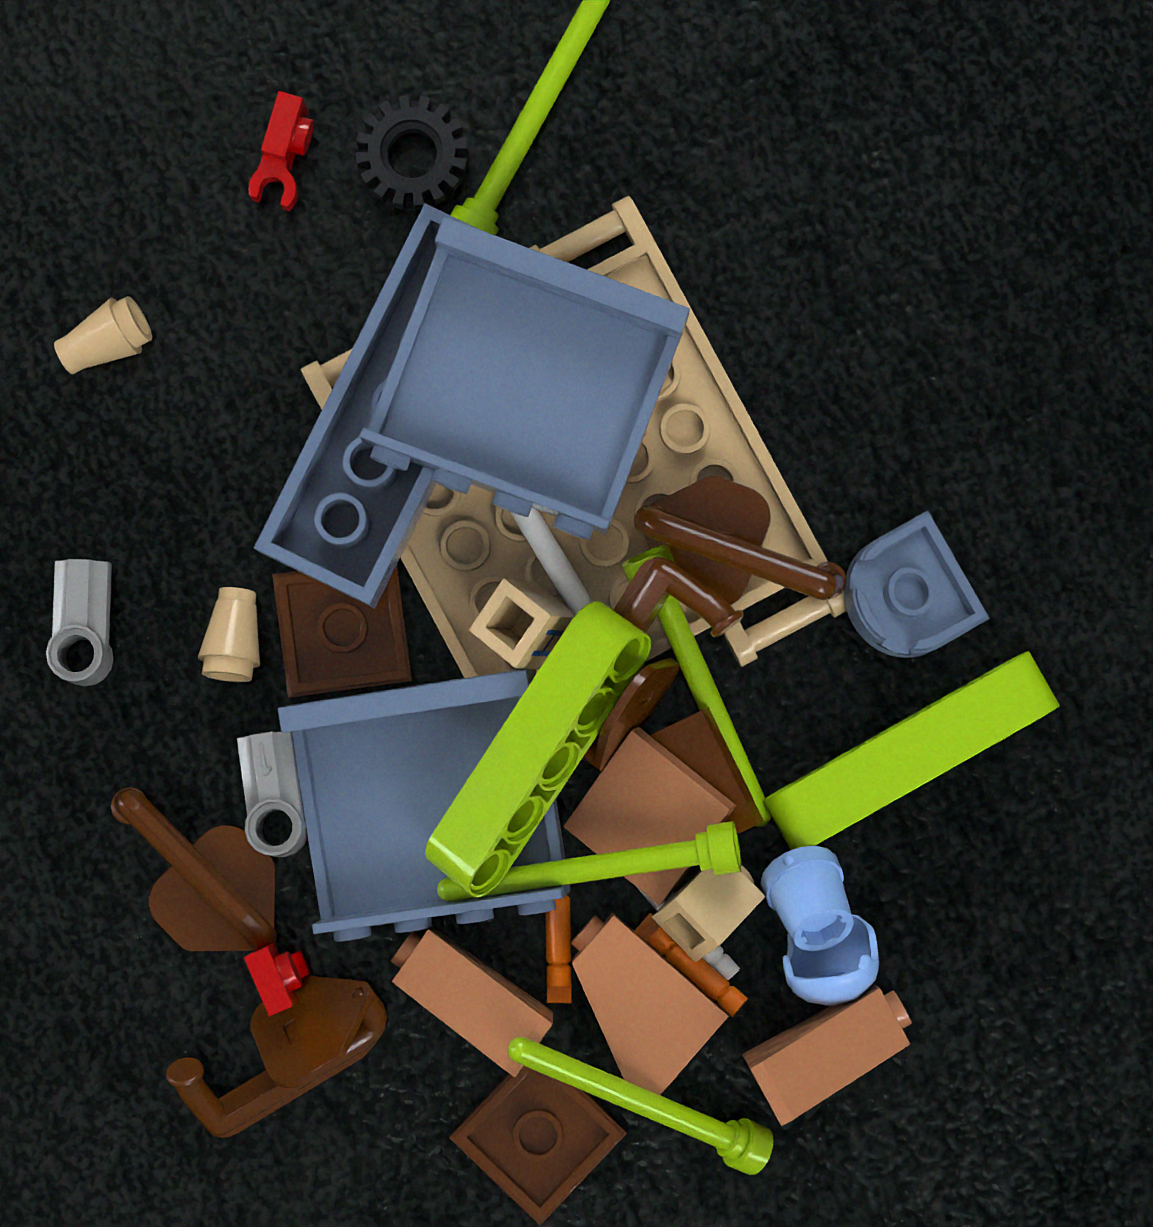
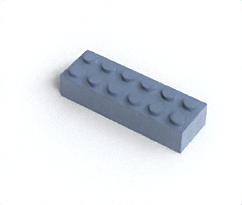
[254,203,477,609]

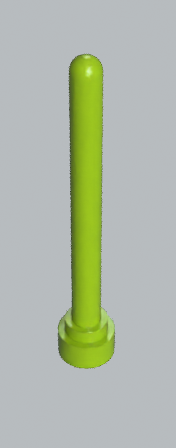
[450,0,610,236]
[622,545,771,827]
[437,821,741,902]
[508,1037,773,1175]

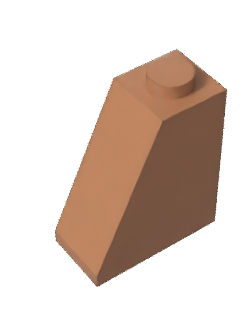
[571,912,728,1095]
[390,926,553,1077]
[742,983,912,1126]

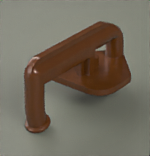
[634,476,846,605]
[583,557,744,771]
[111,787,277,951]
[166,976,387,1138]

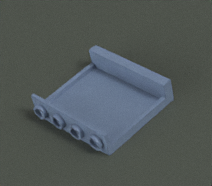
[359,217,690,540]
[278,669,571,942]

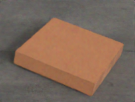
[563,727,737,906]

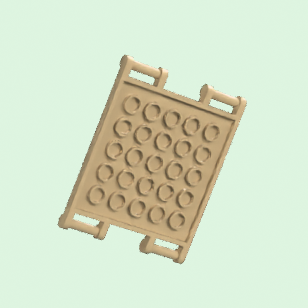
[301,196,847,735]

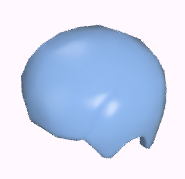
[783,915,879,1006]

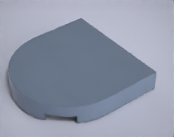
[844,511,990,658]

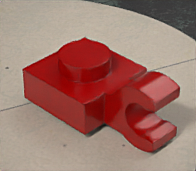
[248,91,314,211]
[244,943,311,1017]

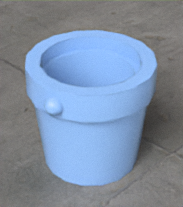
[760,846,854,951]

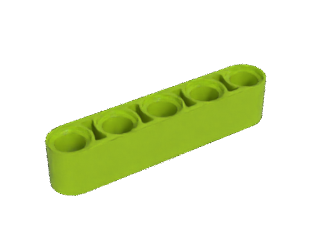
[425,601,651,898]
[763,651,1060,850]

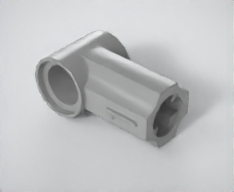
[46,559,114,686]
[237,732,308,857]

